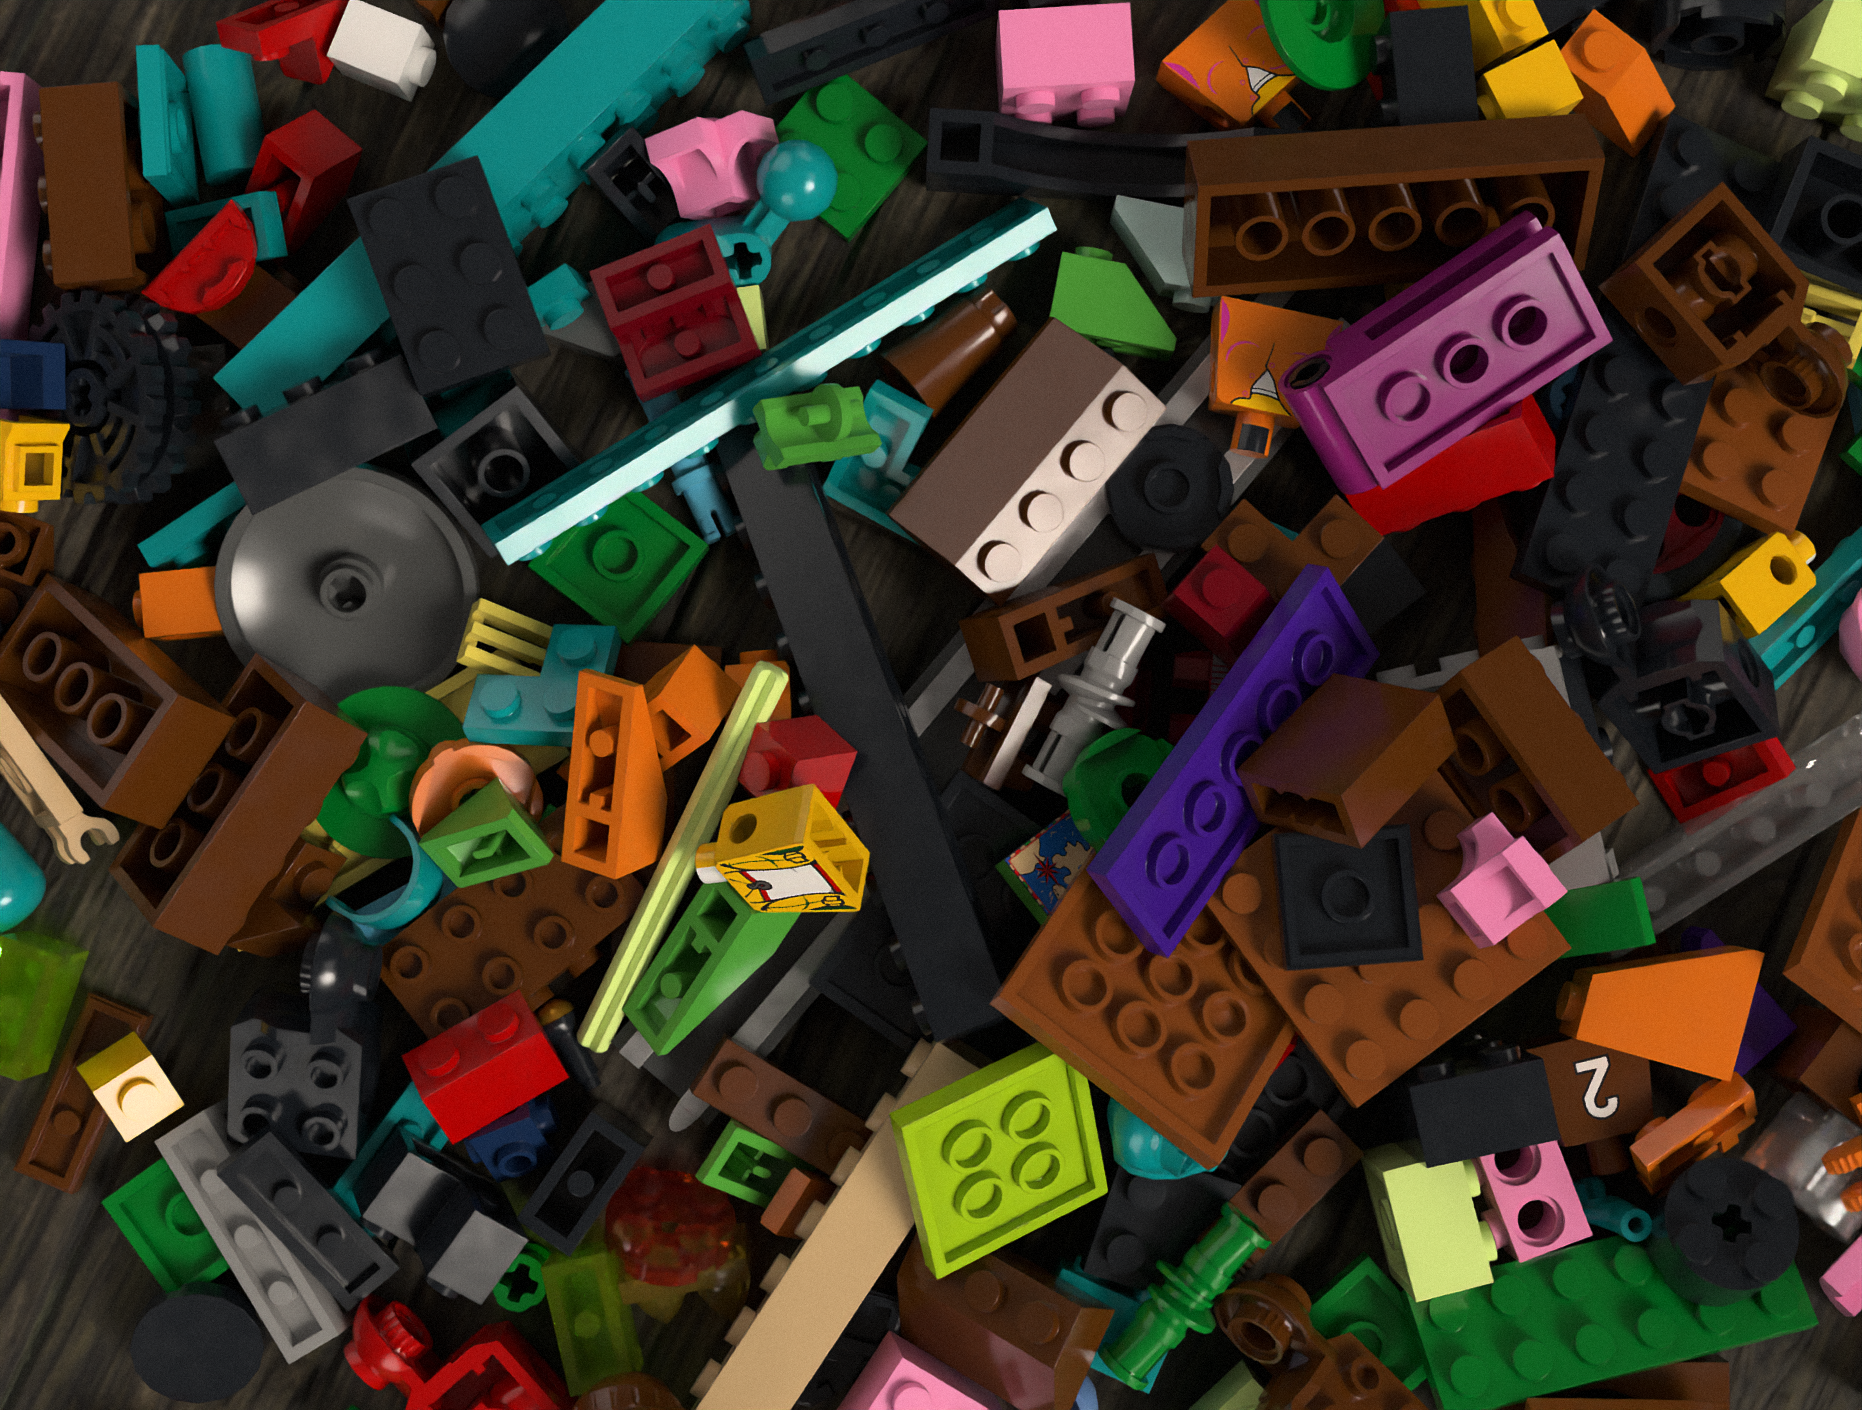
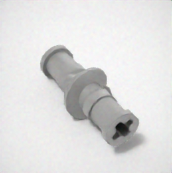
[1022,597,1166,797]

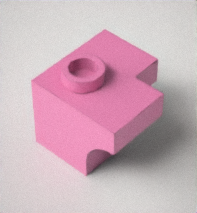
[644,110,779,220]
[1436,812,1568,949]

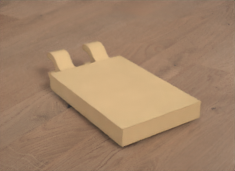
[0,694,120,865]

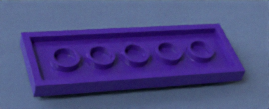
[1086,564,1380,958]

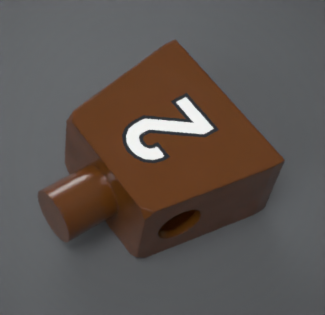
[1510,1031,1654,1175]

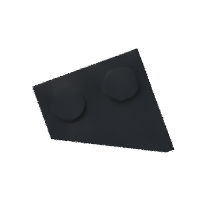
[1079,1161,1242,1291]

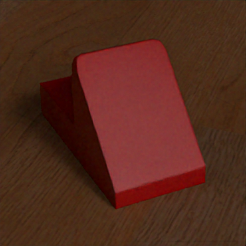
[216,0,349,85]
[1646,737,1796,824]

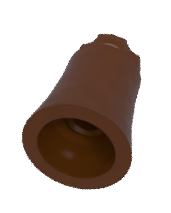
[875,284,1019,424]

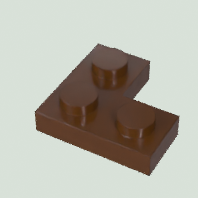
[1198,494,1384,605]

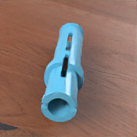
[624,369,736,545]

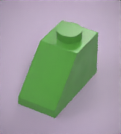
[1049,247,1177,362]

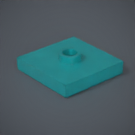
[136,45,199,208]

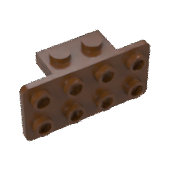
[380,803,646,1040]

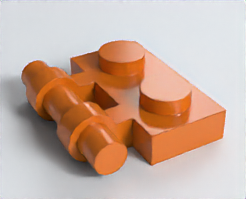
[1629,1071,1758,1196]

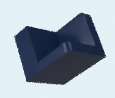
[0,339,66,410]

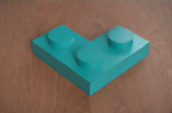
[823,379,934,545]
[462,624,622,747]

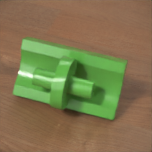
[752,383,882,471]

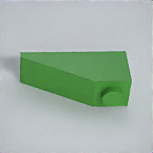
[622,881,801,1056]

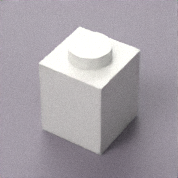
[326,0,437,102]

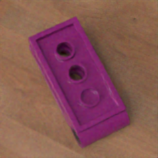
[1278,210,1613,495]

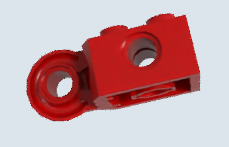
[343,1293,579,1410]

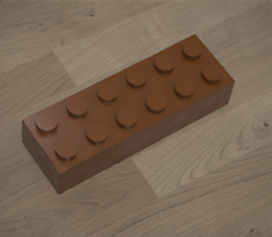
[1182,113,1606,298]

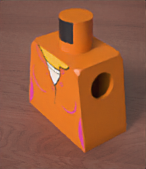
[1156,0,1311,131]
[1208,296,1344,458]

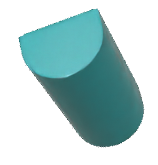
[182,44,265,188]

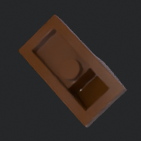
[225,833,348,958]

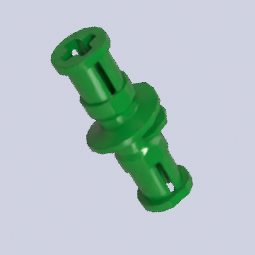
[1097,1202,1272,1391]

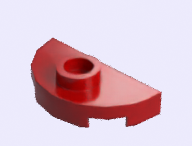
[141,199,258,315]

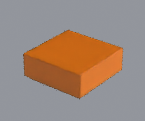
[760,1167,837,1240]

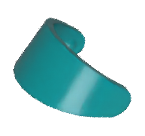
[325,813,443,930]

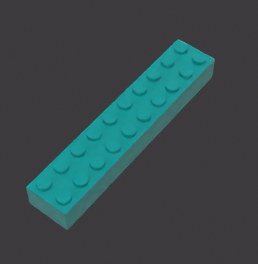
[213,0,753,413]

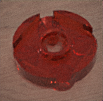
[604,1167,736,1287]

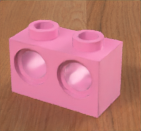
[1471,1140,1593,1263]

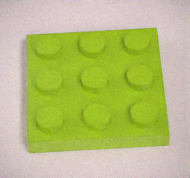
[889,1041,1108,1280]

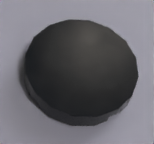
[1103,423,1234,555]
[130,1281,266,1404]

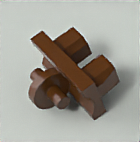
[953,675,1065,792]

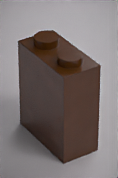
[1237,673,1457,849]

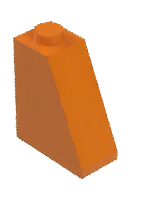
[1556,945,1765,1082]

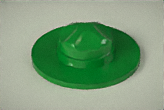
[1259,0,1385,91]
[316,686,476,859]

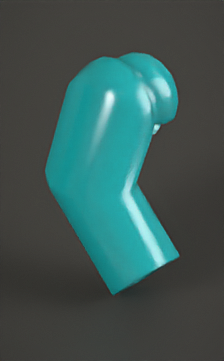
[1573,1177,1652,1242]

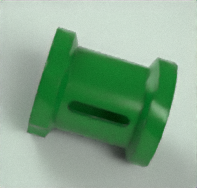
[492,1241,558,1312]

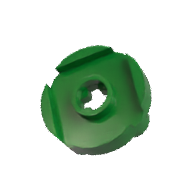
[1062,728,1175,854]

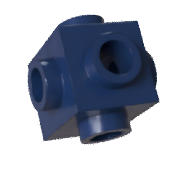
[463,1095,562,1183]

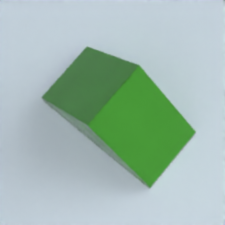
[418,777,554,888]
[695,1118,816,1208]

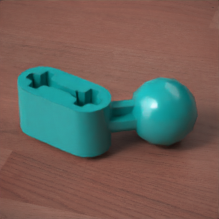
[654,139,838,288]

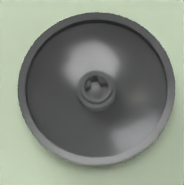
[214,463,480,704]

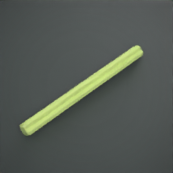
[576,661,789,1053]

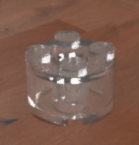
[1741,1092,1862,1246]

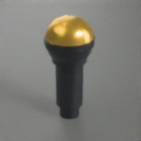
[536,998,602,1092]

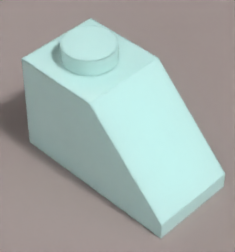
[1110,195,1221,313]

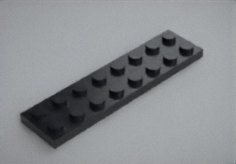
[1509,112,1782,609]

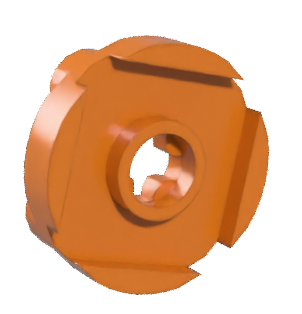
[409,738,543,838]

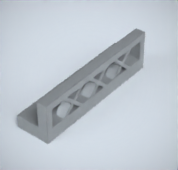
[154,1098,360,1364]

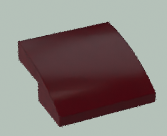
[589,224,763,403]

